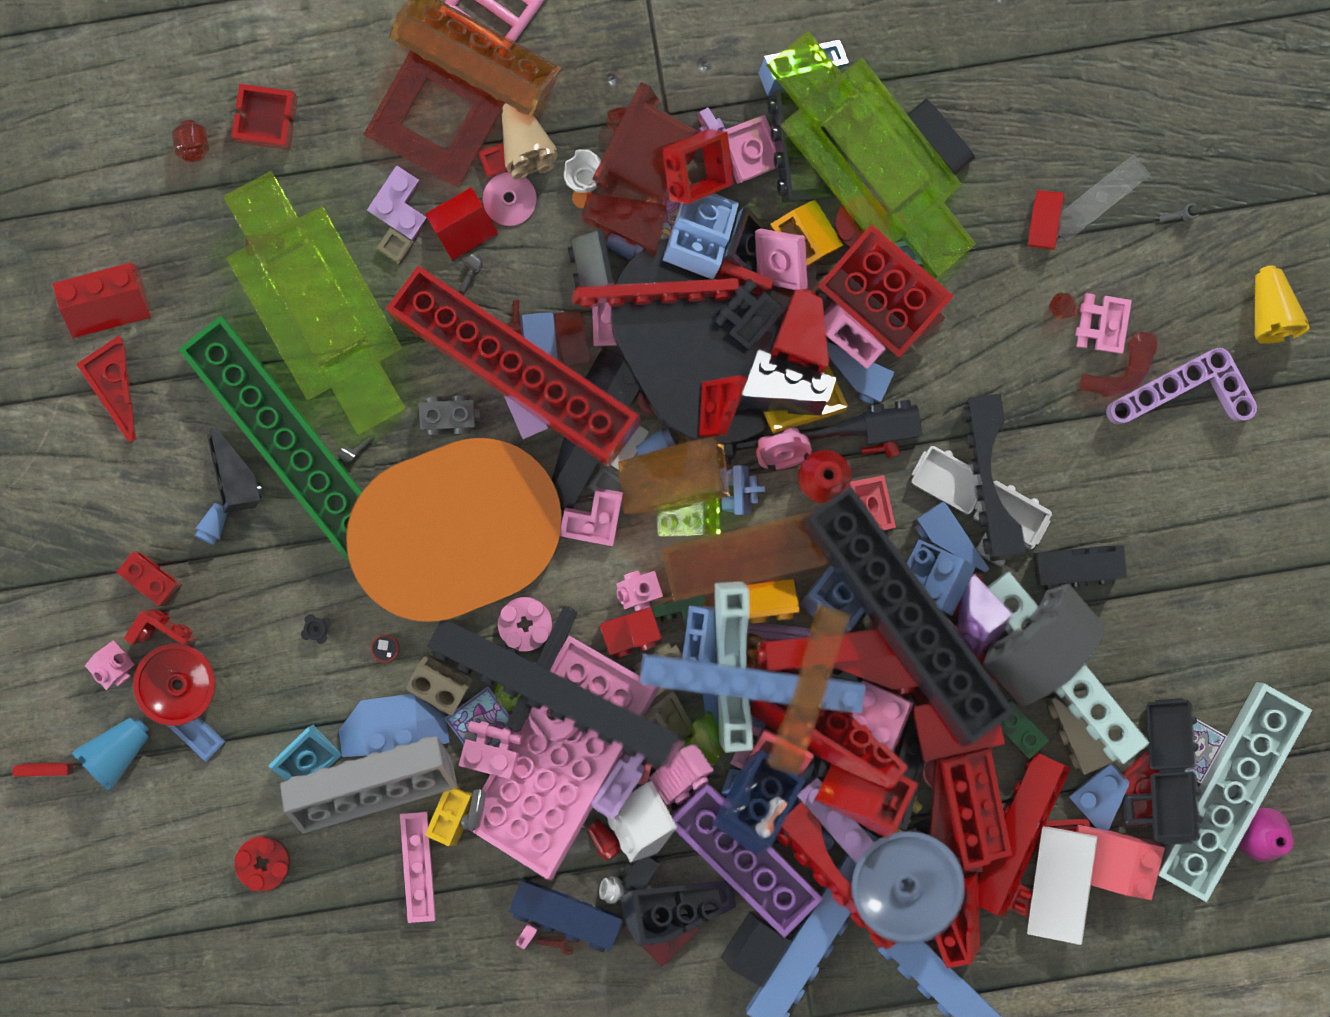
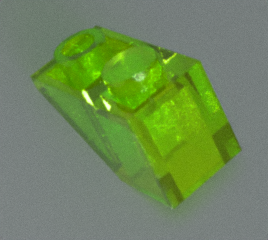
[680,710,723,778]

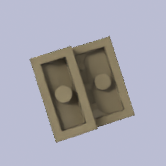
[642,688,695,751]

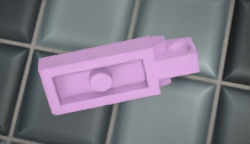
[590,754,646,820]

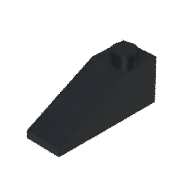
[207,427,263,513]

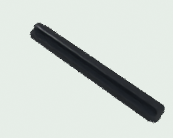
[506,606,577,732]

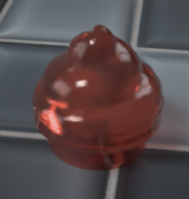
[606,107,633,136]
[1049,292,1077,320]

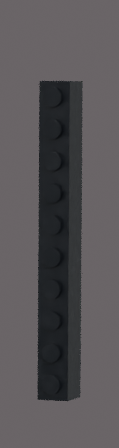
[427,620,684,770]

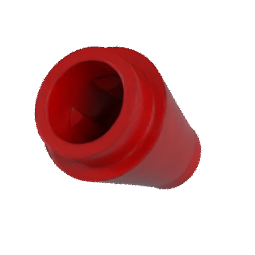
[586,820,622,861]

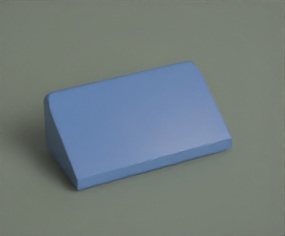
[520,312,558,360]

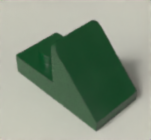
[652,594,706,630]

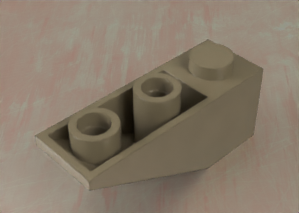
[1047,696,1113,775]

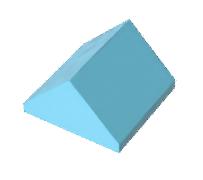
[269,725,342,781]

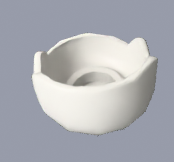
[564,149,604,193]

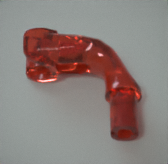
[1079,332,1157,397]

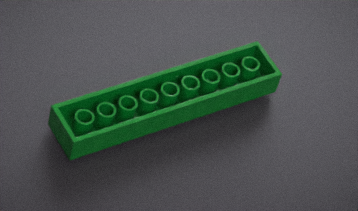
[178,315,363,563]

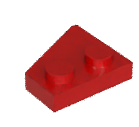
[699,376,747,438]

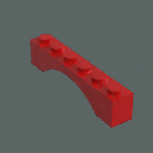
[776,802,897,950]

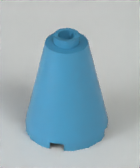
[72,718,149,792]

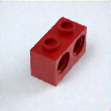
[116,551,182,606]

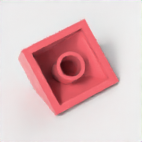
[842,475,896,530]

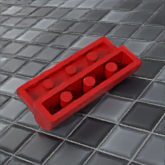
[940,748,1012,871]

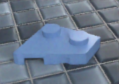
[1069,763,1129,830]

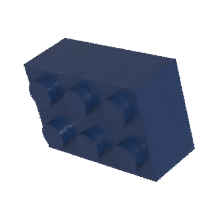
[712,750,805,855]

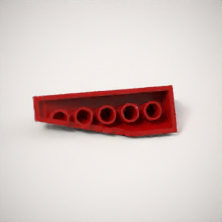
[750,667,908,789]

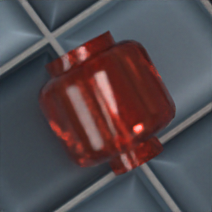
[172,120,209,162]

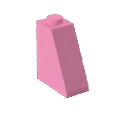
[823,301,886,369]

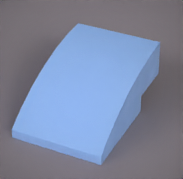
[663,184,739,279]

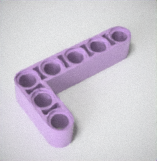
[1106,348,1257,424]

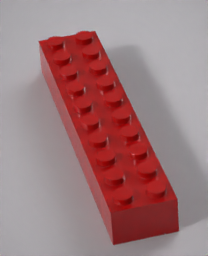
[386,265,641,467]

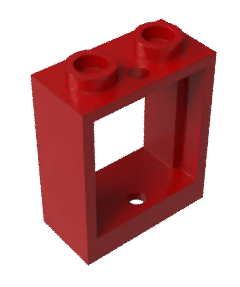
[662,129,734,204]

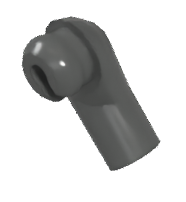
[461,790,486,831]

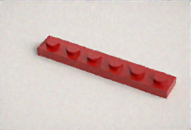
[572,278,739,308]

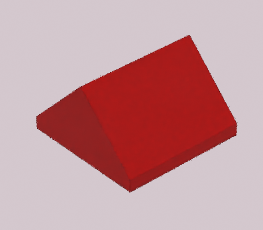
[425,187,499,261]

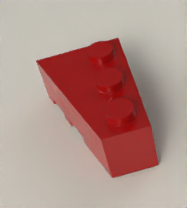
[935,871,980,968]

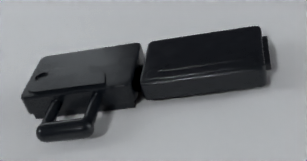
[1123,698,1204,845]

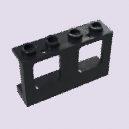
[767,85,852,203]

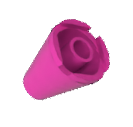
[1239,808,1293,862]

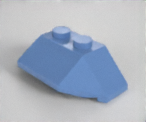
[339,694,450,757]

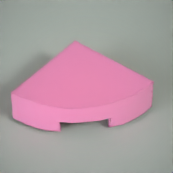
[516,921,538,949]

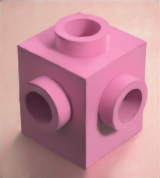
[616,570,663,612]
[85,640,135,690]

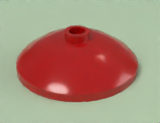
[133,644,216,726]

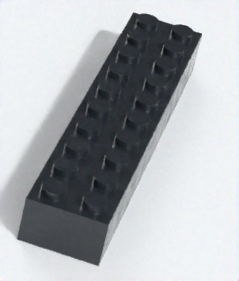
[800,486,1015,747]

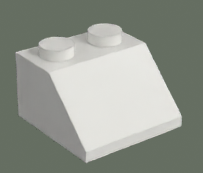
[606,781,677,862]

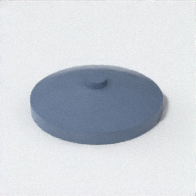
[852,832,964,943]

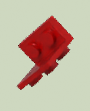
[123,608,197,646]

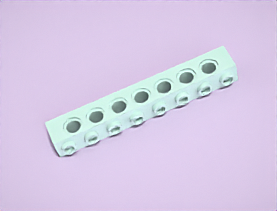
[987,572,1149,764]

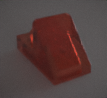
[554,309,591,367]

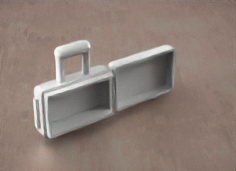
[911,446,1052,566]

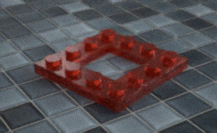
[363,41,511,188]

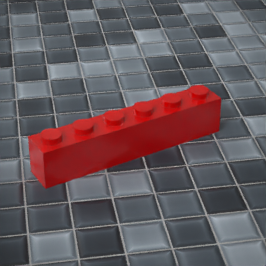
[978,753,1071,917]

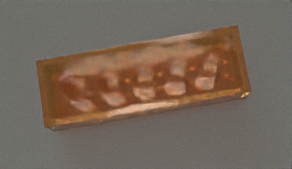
[388,0,561,117]
[661,511,830,602]

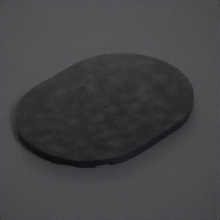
[610,238,782,444]

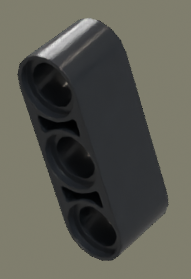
[905,99,975,176]

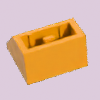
[769,200,843,268]
[746,579,799,624]

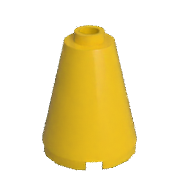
[1254,265,1310,344]

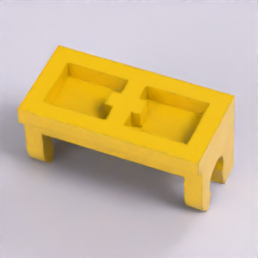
[425,787,472,846]

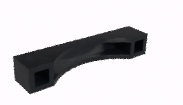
[962,394,1026,562]

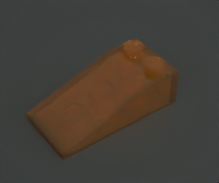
[618,437,730,515]

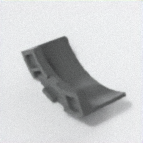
[983,584,1105,706]

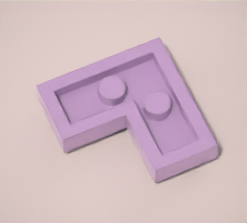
[367,165,427,241]

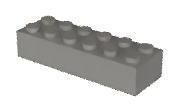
[280,736,458,834]

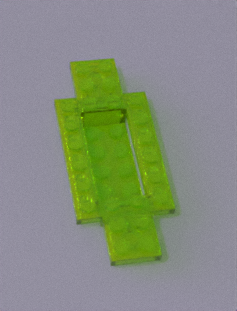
[766,30,976,279]
[223,171,406,435]

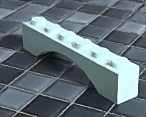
[715,581,752,752]

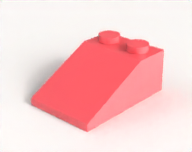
[1076,825,1165,900]

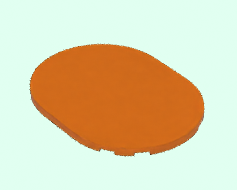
[346,438,561,622]

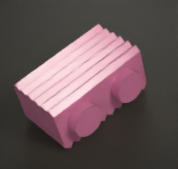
[649,744,713,805]

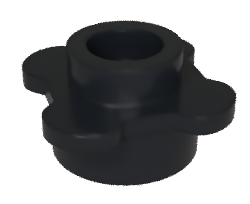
[301,614,331,644]

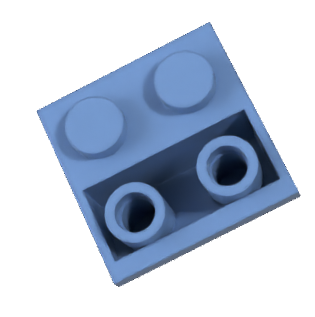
[907,539,976,616]

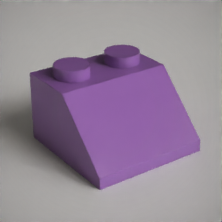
[958,575,1012,657]

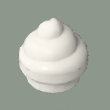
[599,876,629,904]

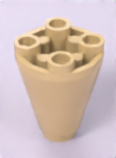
[502,100,558,180]

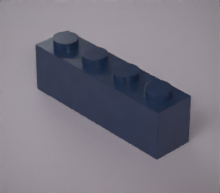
[509,877,623,952]

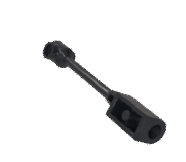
[703,400,923,468]

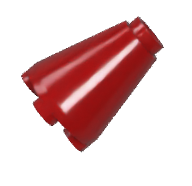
[798,450,852,504]

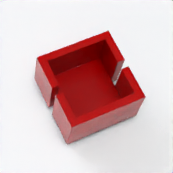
[231,84,298,150]

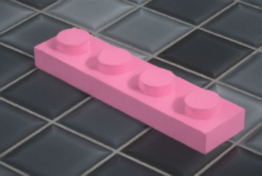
[400,811,436,923]

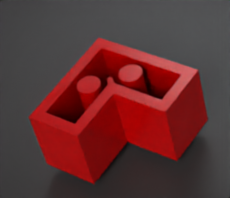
[599,607,661,658]

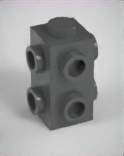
[419,395,481,436]

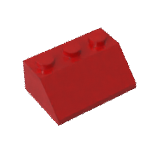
[52,262,152,339]

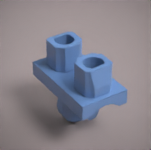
[721,465,765,515]

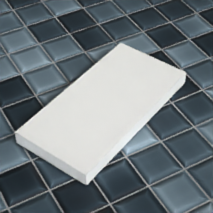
[1027,826,1098,945]

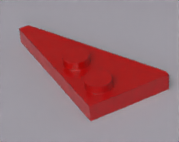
[76,335,136,443]

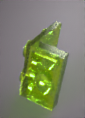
[656,480,720,537]

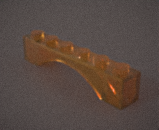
[767,604,850,775]

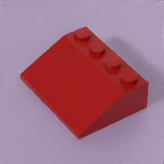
[818,224,954,358]

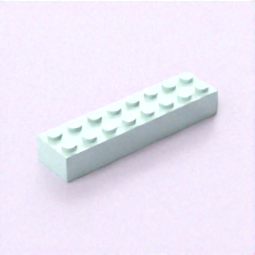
[1158,682,1312,902]

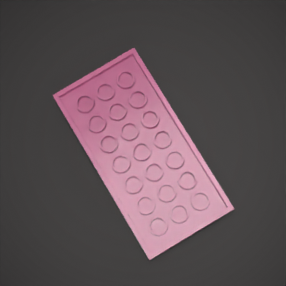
[468,636,659,880]

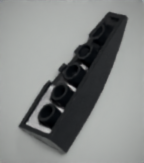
[552,347,640,510]

